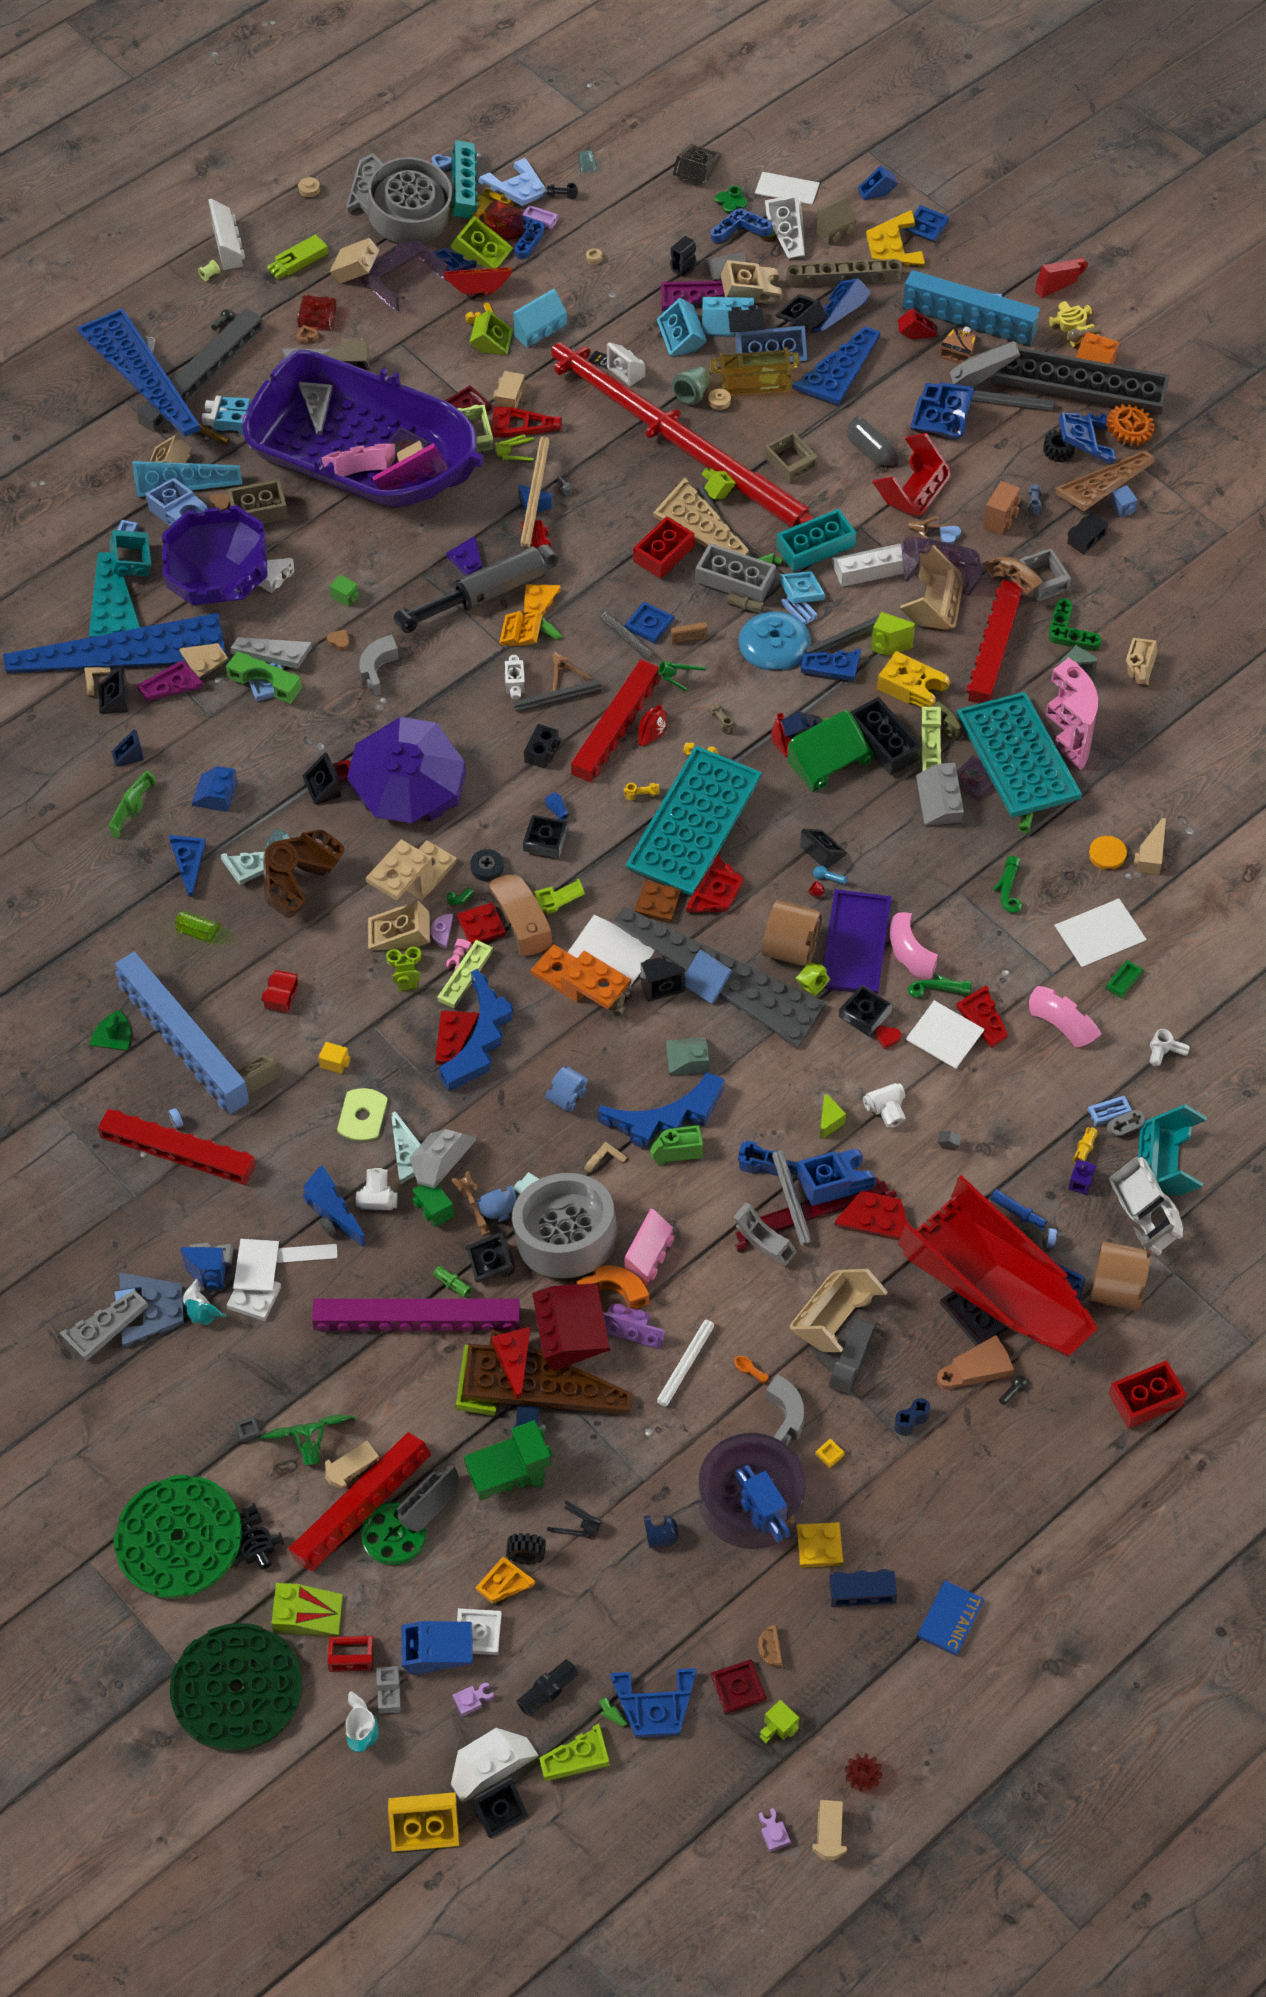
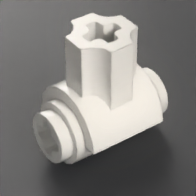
[863,1083,906,1128]
[356,1168,398,1210]

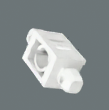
[505,655,525,700]

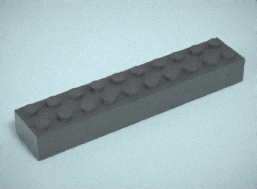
[992,343,1170,415]

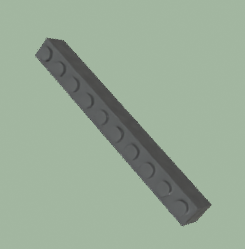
[137,308,264,433]

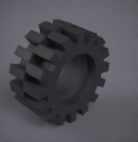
[1043,429,1075,462]
[506,1533,546,1565]

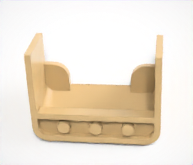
[900,545,964,630]
[790,1269,888,1352]

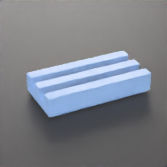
[781,596,817,625]
[1087,1096,1132,1127]

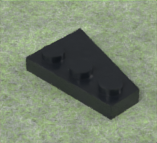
[940,1291,1009,1346]

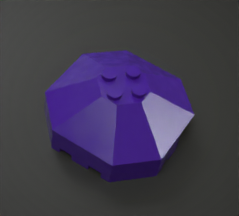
[162,505,268,605]
[347,717,467,824]

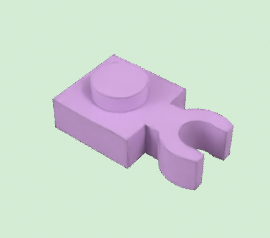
[453,1683,494,1717]
[759,1808,791,1852]

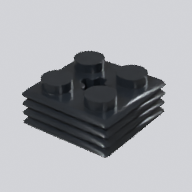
[523,815,568,858]
[839,985,892,1036]

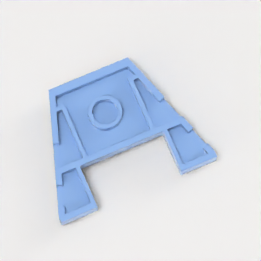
[478,158,547,206]

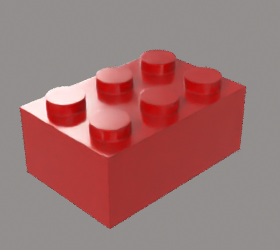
[633,516,695,579]
[1109,1360,1187,1429]

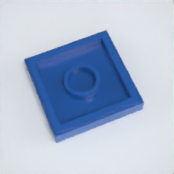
[625,602,674,644]

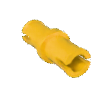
[1072,1127,1098,1164]

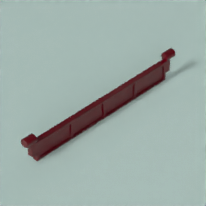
[735,1177,897,1252]

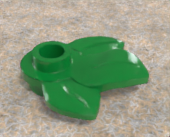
[714,186,747,213]

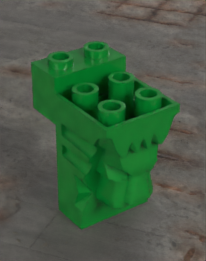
[464,1420,553,1501]

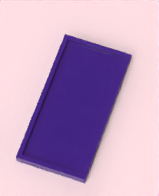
[823,889,892,994]

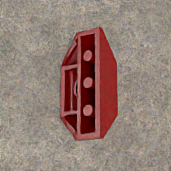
[444,267,512,296]

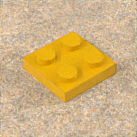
[797,1522,843,1568]

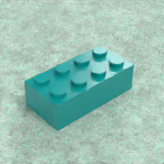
[776,509,856,572]

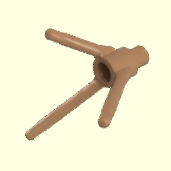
[908,516,953,546]
[552,652,590,691]

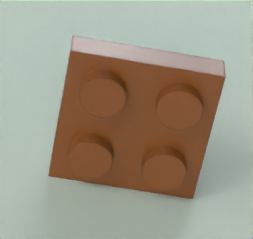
[634,881,681,924]

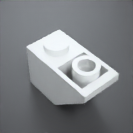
[259,558,294,593]

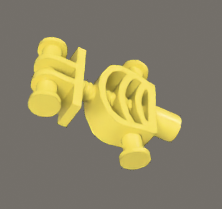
[1049,301,1099,347]

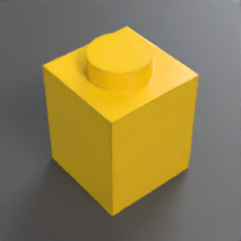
[318,1042,351,1074]

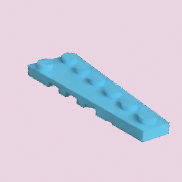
[132,461,242,497]

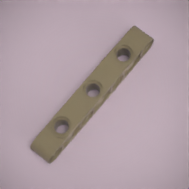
[786,259,902,287]

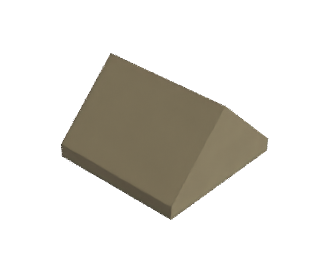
[236,1055,279,1095]

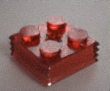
[297,295,337,330]

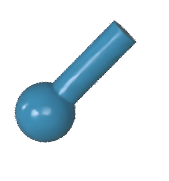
[813,866,847,884]

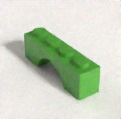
[226,651,302,704]

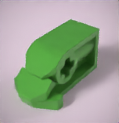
[650,1125,703,1166]

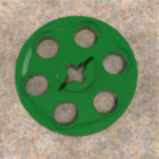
[361,1503,426,1566]

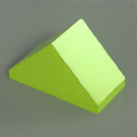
[820,1094,846,1139]

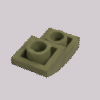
[934,701,960,740]

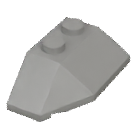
[409,1129,476,1189]

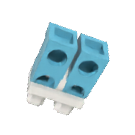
[201,396,251,435]

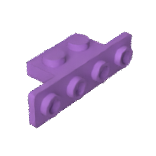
[603,1303,665,1349]

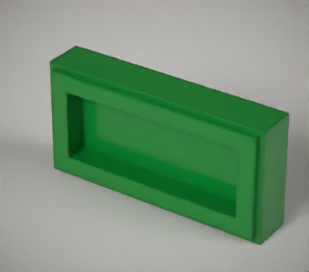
[1105,960,1143,999]

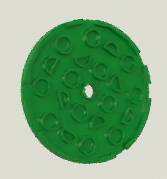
[114,1474,242,1599]

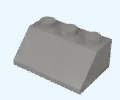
[916,763,964,826]

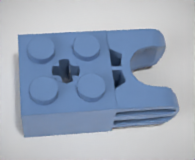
[145,478,208,526]

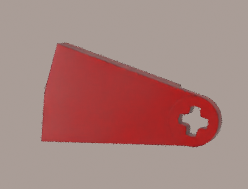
[1035,257,1088,298]

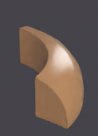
[982,556,1044,595]

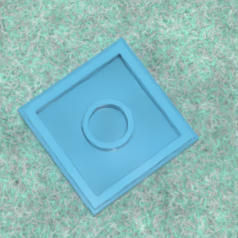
[779,571,826,604]

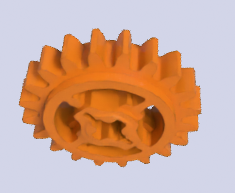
[1106,404,1155,447]

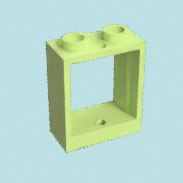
[457,405,493,452]

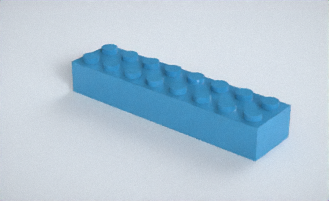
[903,270,1040,346]

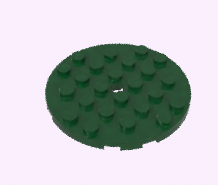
[170,1623,302,1752]

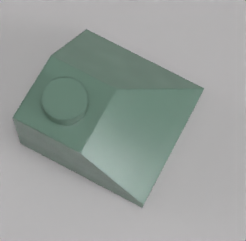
[666,1037,709,1076]

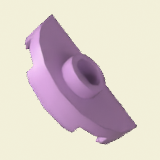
[431,914,453,949]

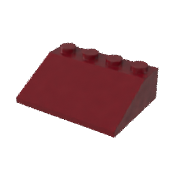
[532,1283,610,1371]

